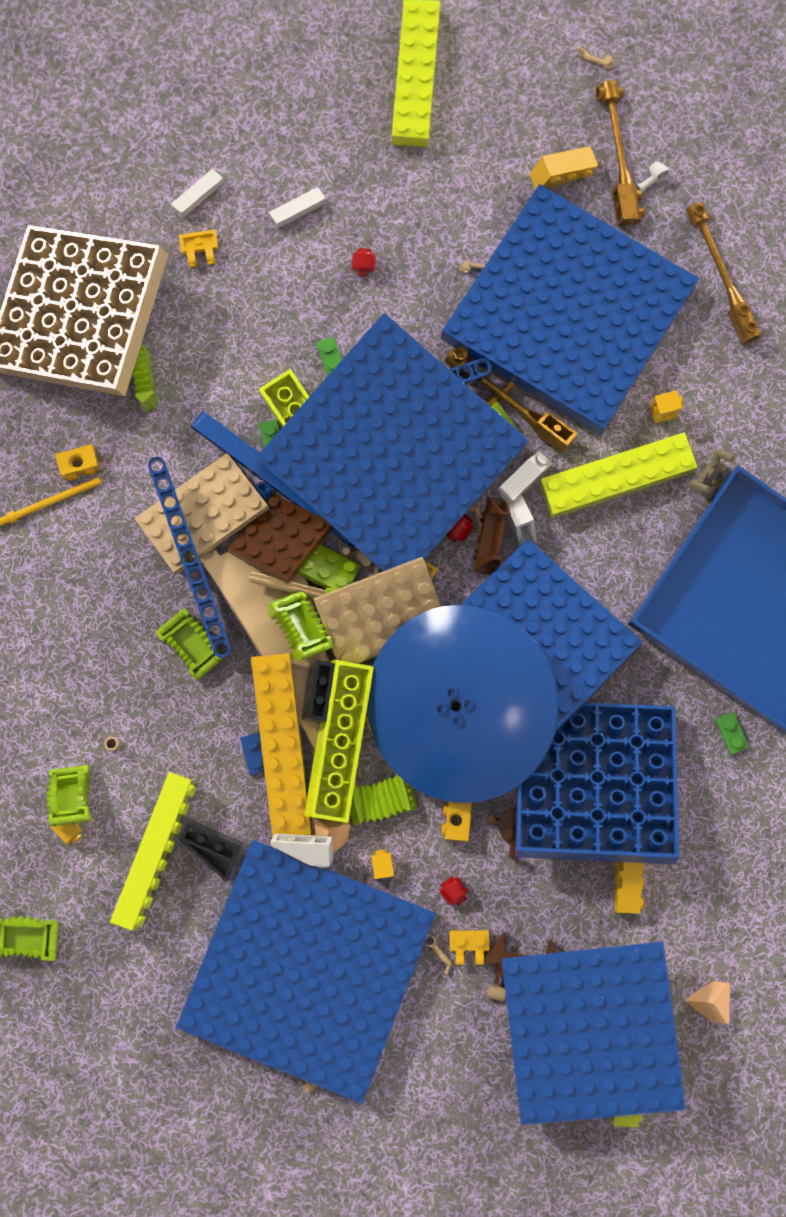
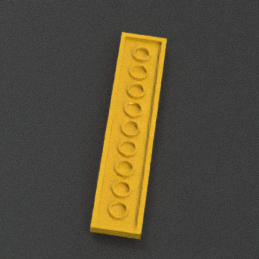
[251,653,312,849]

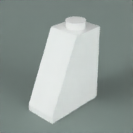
[500,492,537,547]

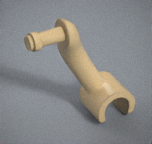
[577,46,615,70]
[459,260,485,273]
[469,507,483,542]
[425,935,453,975]

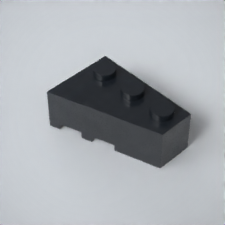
[179,820,244,882]

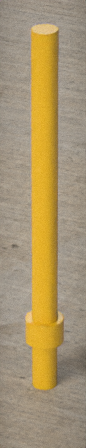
[0,477,102,526]

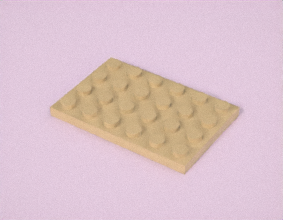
[134,453,269,575]
[313,557,441,664]

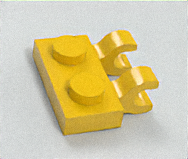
[179,230,219,268]
[449,930,489,965]

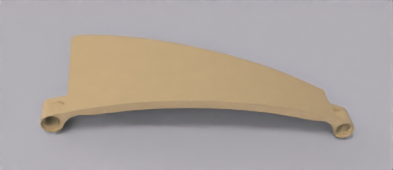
[199,548,328,756]

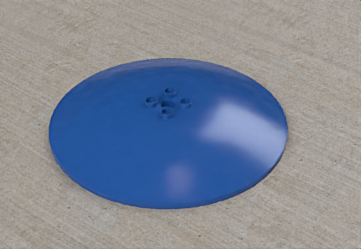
[367,605,559,803]

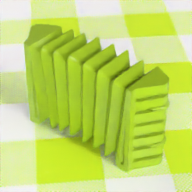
[132,345,159,412]
[268,591,333,661]
[155,608,224,681]
[46,764,92,827]
[350,774,418,826]
[0,916,59,961]

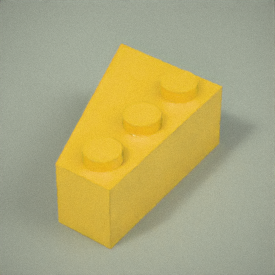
[530,146,598,189]
[614,862,644,914]

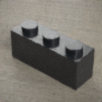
[301,660,335,723]

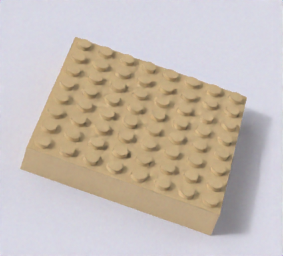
[0,225,169,397]

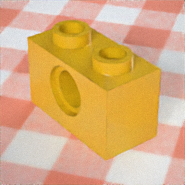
[649,390,684,424]
[55,444,101,481]
[441,801,472,842]

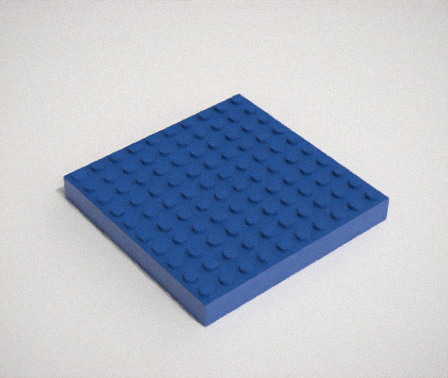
[441,184,699,436]
[256,313,529,571]
[627,465,786,735]
[176,839,436,1104]

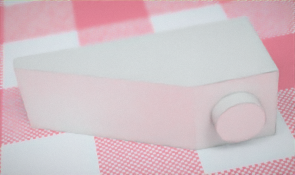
[498,451,552,502]
[270,834,333,868]

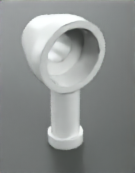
[637,162,670,193]

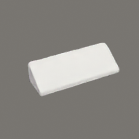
[171,169,224,218]
[269,187,326,228]

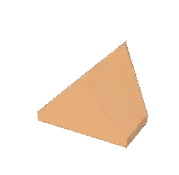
[311,817,351,854]
[685,982,730,1024]

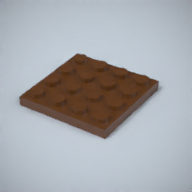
[227,494,334,584]

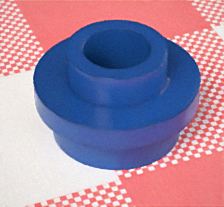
[254,483,272,500]

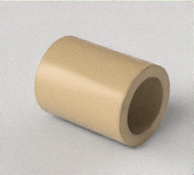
[104,737,121,752]
[487,984,506,1001]

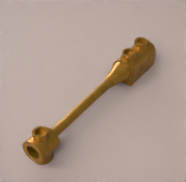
[595,80,645,226]
[686,202,762,346]
[445,347,578,453]

